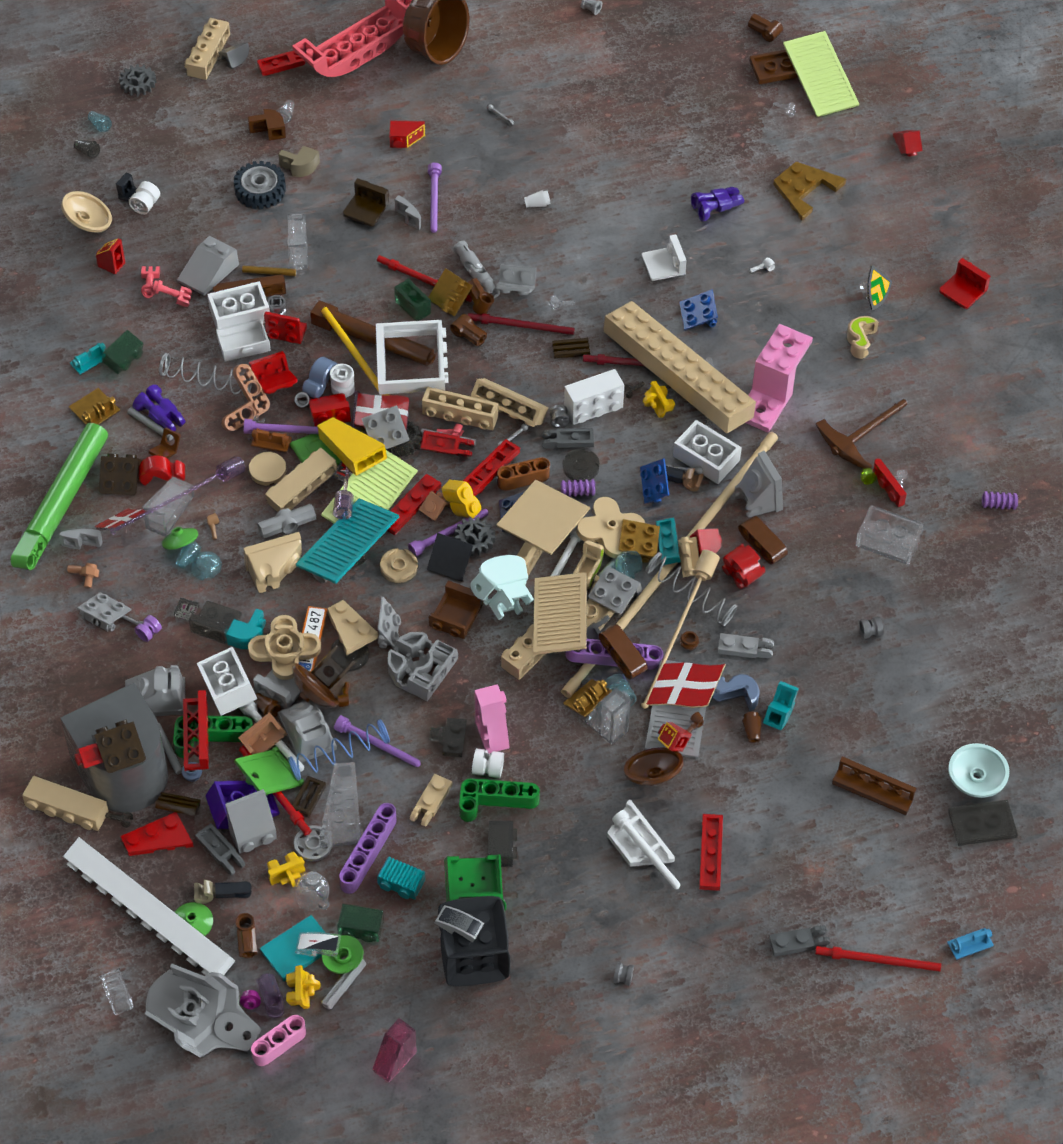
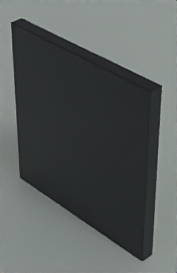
[427,533,473,581]

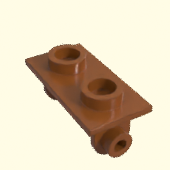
[251,428,292,453]

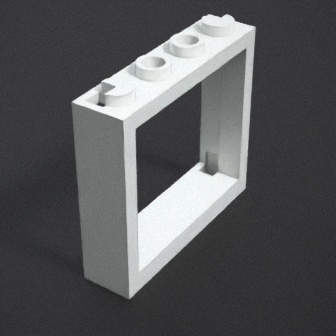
[376,320,449,395]

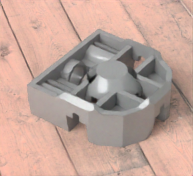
[388,632,458,701]

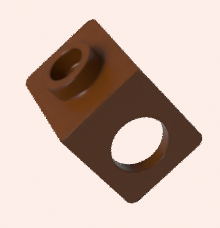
[148,428,181,458]

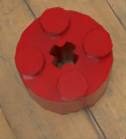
[722,543,765,589]

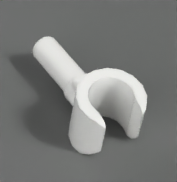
[749,258,775,273]

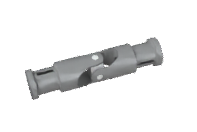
[453,240,500,299]

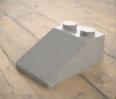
[177,236,239,296]
[225,789,277,854]

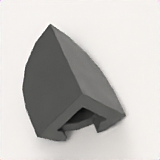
[218,43,249,69]

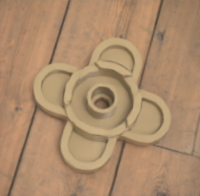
[576,497,645,559]
[248,615,321,680]

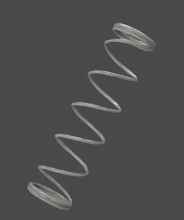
[159,353,252,397]
[645,552,737,626]

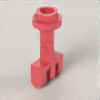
[141,266,160,298]
[152,280,193,307]

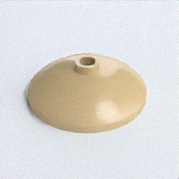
[61,191,112,233]

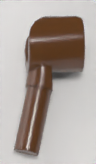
[337,682,349,707]
[686,712,704,733]

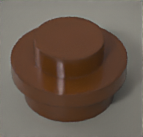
[680,631,699,650]

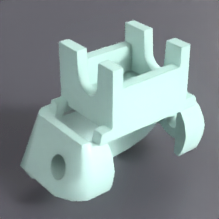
[470,555,534,620]

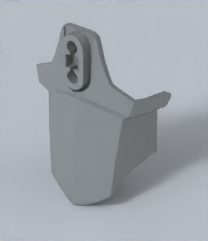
[145,964,261,1058]

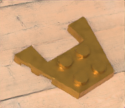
[773,162,846,220]

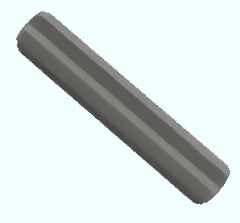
[321,959,366,1010]

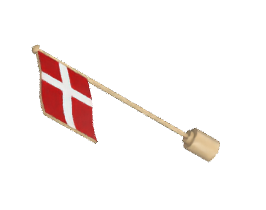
[641,550,726,709]

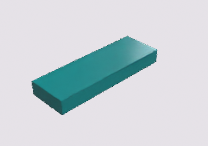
[656,517,681,565]

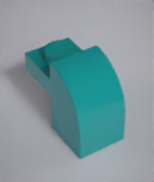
[226,609,266,649]
[763,681,799,730]

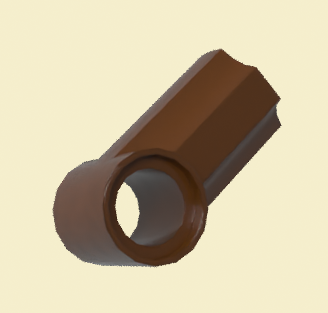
[748,14,783,42]
[468,278,494,315]
[450,314,487,346]
[236,913,258,958]

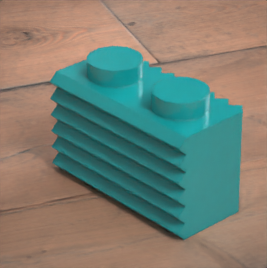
[377,856,425,900]

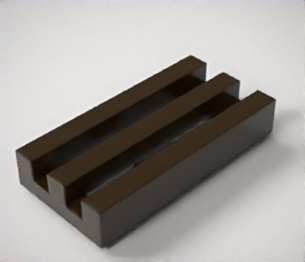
[552,338,590,359]
[292,776,326,818]
[155,792,201,816]

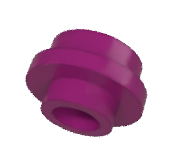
[240,990,261,1009]

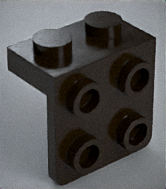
[343,178,389,226]
[99,453,142,496]
[92,719,146,773]

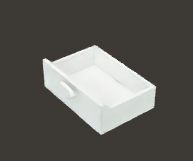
[216,319,271,362]

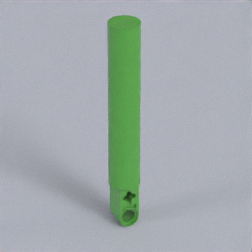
[11,423,108,570]

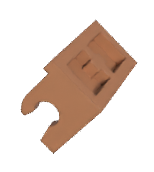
[238,712,287,755]

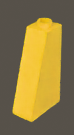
[317,417,387,476]

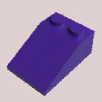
[205,781,280,829]

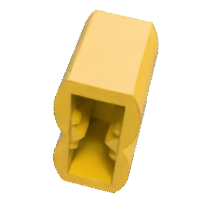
[442,479,481,519]

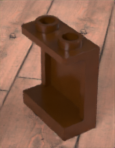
[429,580,483,639]

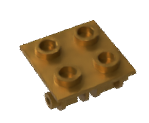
[428,268,473,317]
[68,388,120,425]
[619,519,660,563]
[563,679,614,717]

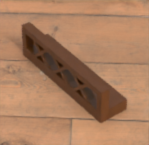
[213,274,286,297]
[832,756,917,815]

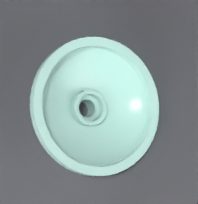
[948,743,1009,798]

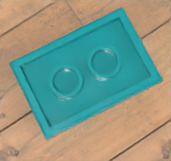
[260,915,327,982]

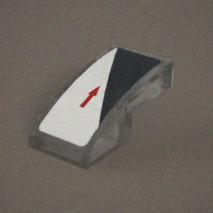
[295,932,341,957]

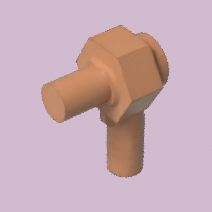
[67,563,99,588]

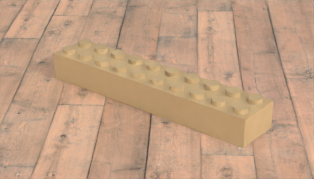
[604,301,756,433]

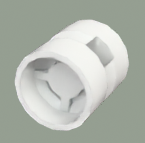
[129,181,160,215]
[330,364,355,397]
[472,748,504,778]

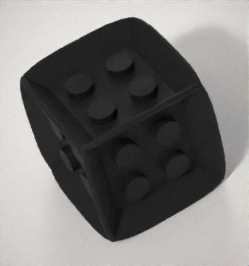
[438,896,510,986]

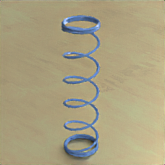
[288,719,390,781]

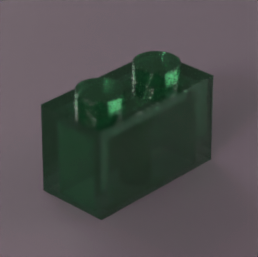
[394,278,431,321]
[101,330,144,374]
[337,904,384,942]

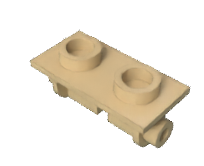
[678,537,699,578]

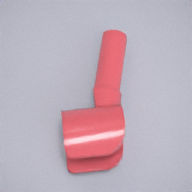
[437,424,464,436]

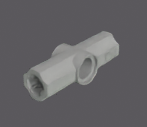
[257,504,316,538]

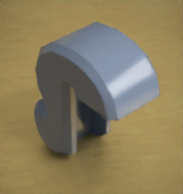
[302,357,338,398]
[712,674,760,711]

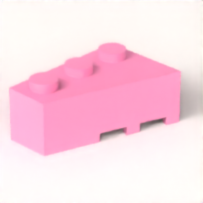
[475,684,509,753]

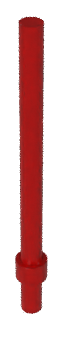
[377,255,472,302]
[239,746,312,835]
[815,946,941,972]

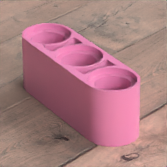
[251,1015,306,1066]

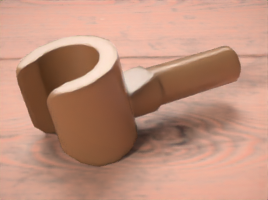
[207,513,219,540]

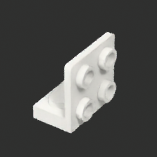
[642,234,687,281]

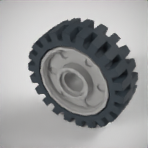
[234,161,286,209]

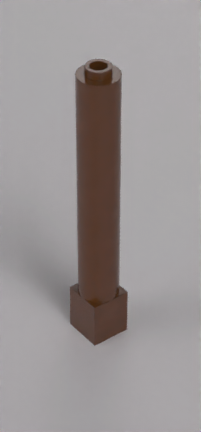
[310,300,436,366]

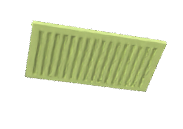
[783,31,859,117]
[321,450,418,524]

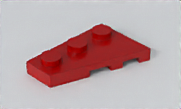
[120,812,194,856]

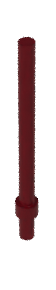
[468,313,575,335]
[583,354,644,366]

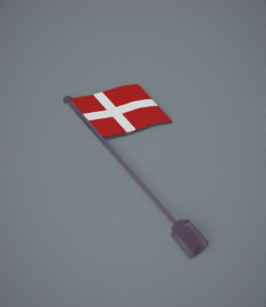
[333,391,410,520]
[95,456,245,535]

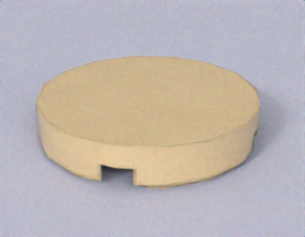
[249,452,286,486]
[380,548,418,583]

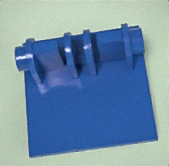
[679,289,718,330]
[640,458,669,504]

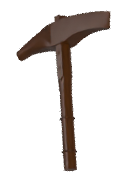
[816,399,907,471]

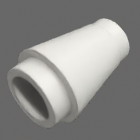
[524,190,551,208]

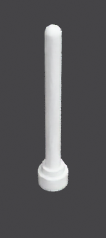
[551,525,582,576]
[239,701,304,772]
[612,810,680,889]

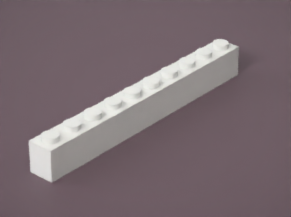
[63,837,235,975]

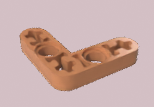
[222,364,270,431]

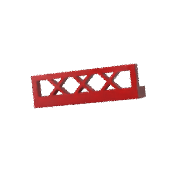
[183,690,209,771]

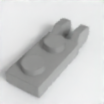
[718,633,774,659]

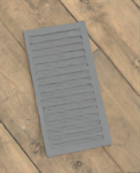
[645,659,706,758]

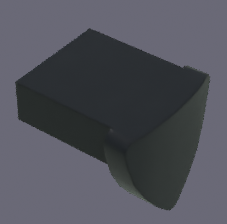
[116,172,137,201]

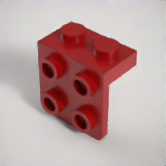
[939,258,991,309]
[249,351,298,394]
[309,393,351,427]

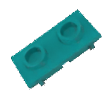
[70,343,110,374]

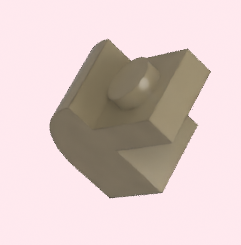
[279,146,320,177]

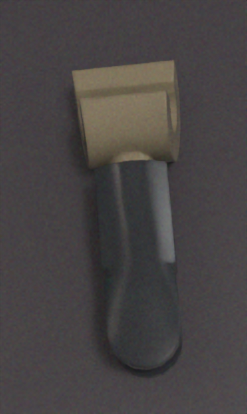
[194,880,252,904]

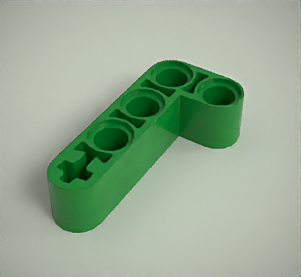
[173,715,253,758]
[459,779,540,822]

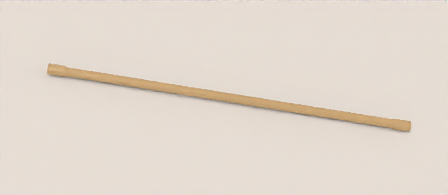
[561,432,778,698]

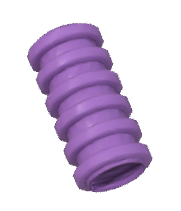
[561,479,595,497]
[982,491,1018,510]

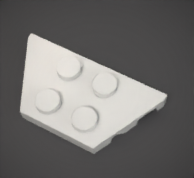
[607,800,675,867]

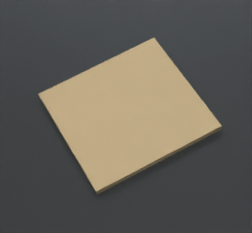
[497,479,590,555]

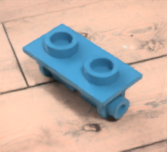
[947,928,994,960]

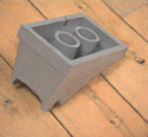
[735,450,783,518]
[125,665,185,716]
[278,700,337,763]

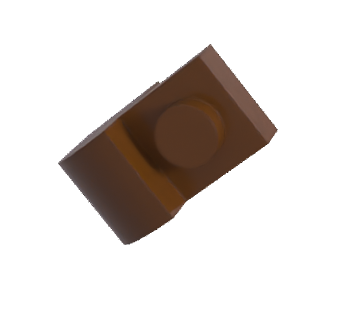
[248,109,286,141]

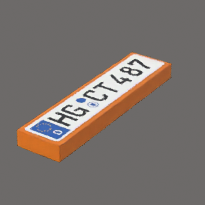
[299,606,327,672]

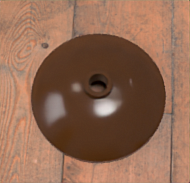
[292,663,339,707]
[624,747,684,786]

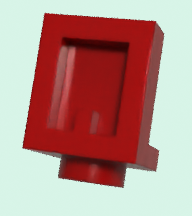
[74,743,103,769]

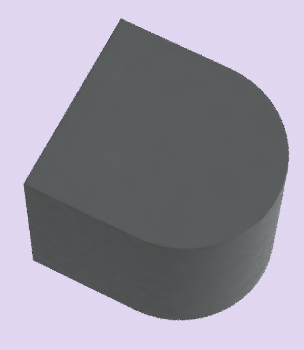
[61,683,168,813]

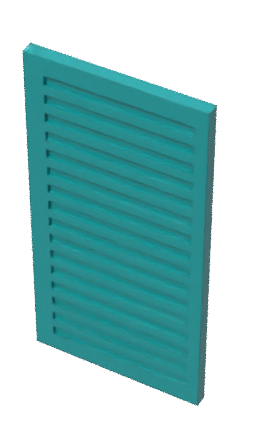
[296,498,399,584]

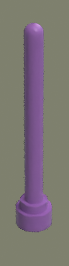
[428,163,442,233]
[244,419,319,434]
[408,509,489,557]
[334,715,421,767]

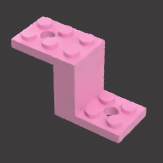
[746,324,813,433]

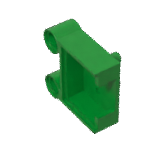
[444,854,506,910]

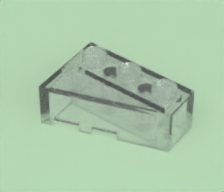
[142,477,194,537]
[584,687,631,745]

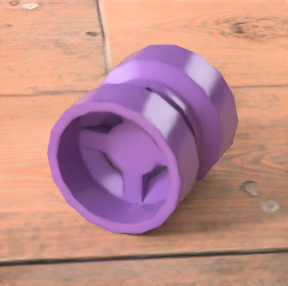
[134,615,162,642]

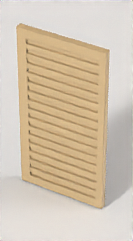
[533,572,587,655]

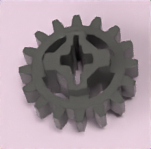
[119,64,156,96]
[454,517,496,556]

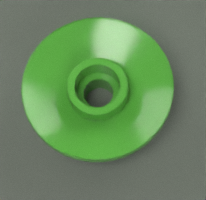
[161,527,198,550]
[175,902,213,936]
[322,935,364,974]

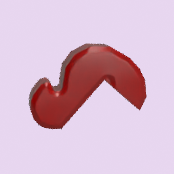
[139,455,185,486]

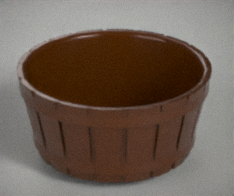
[403,0,470,65]

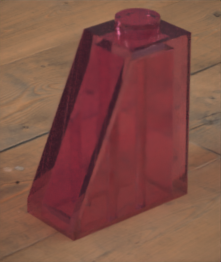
[373,1018,417,1083]

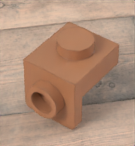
[419,491,450,521]

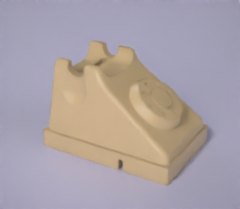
[244,532,302,593]

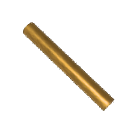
[242,266,296,276]

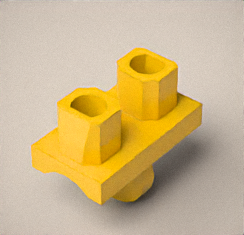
[643,381,675,418]
[267,852,306,887]
[286,965,321,1009]

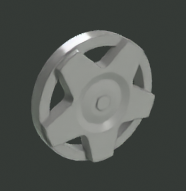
[294,825,333,861]

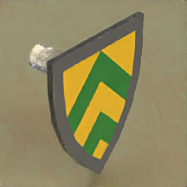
[860,265,892,310]

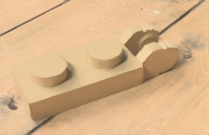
[410,774,453,827]

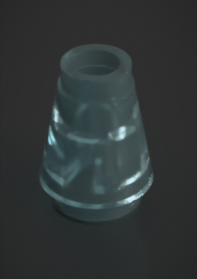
[88,111,112,132]
[175,541,202,569]

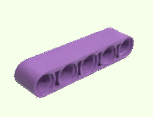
[565,639,663,670]
[339,803,397,894]

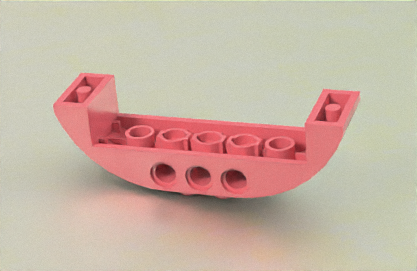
[292,0,412,77]

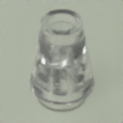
[277,100,295,123]

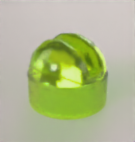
[860,468,877,485]

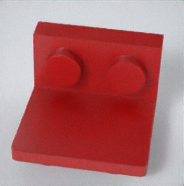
[264,312,307,344]

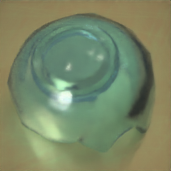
[191,551,222,580]
[615,551,642,579]

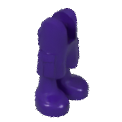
[691,187,744,222]
[132,385,186,431]

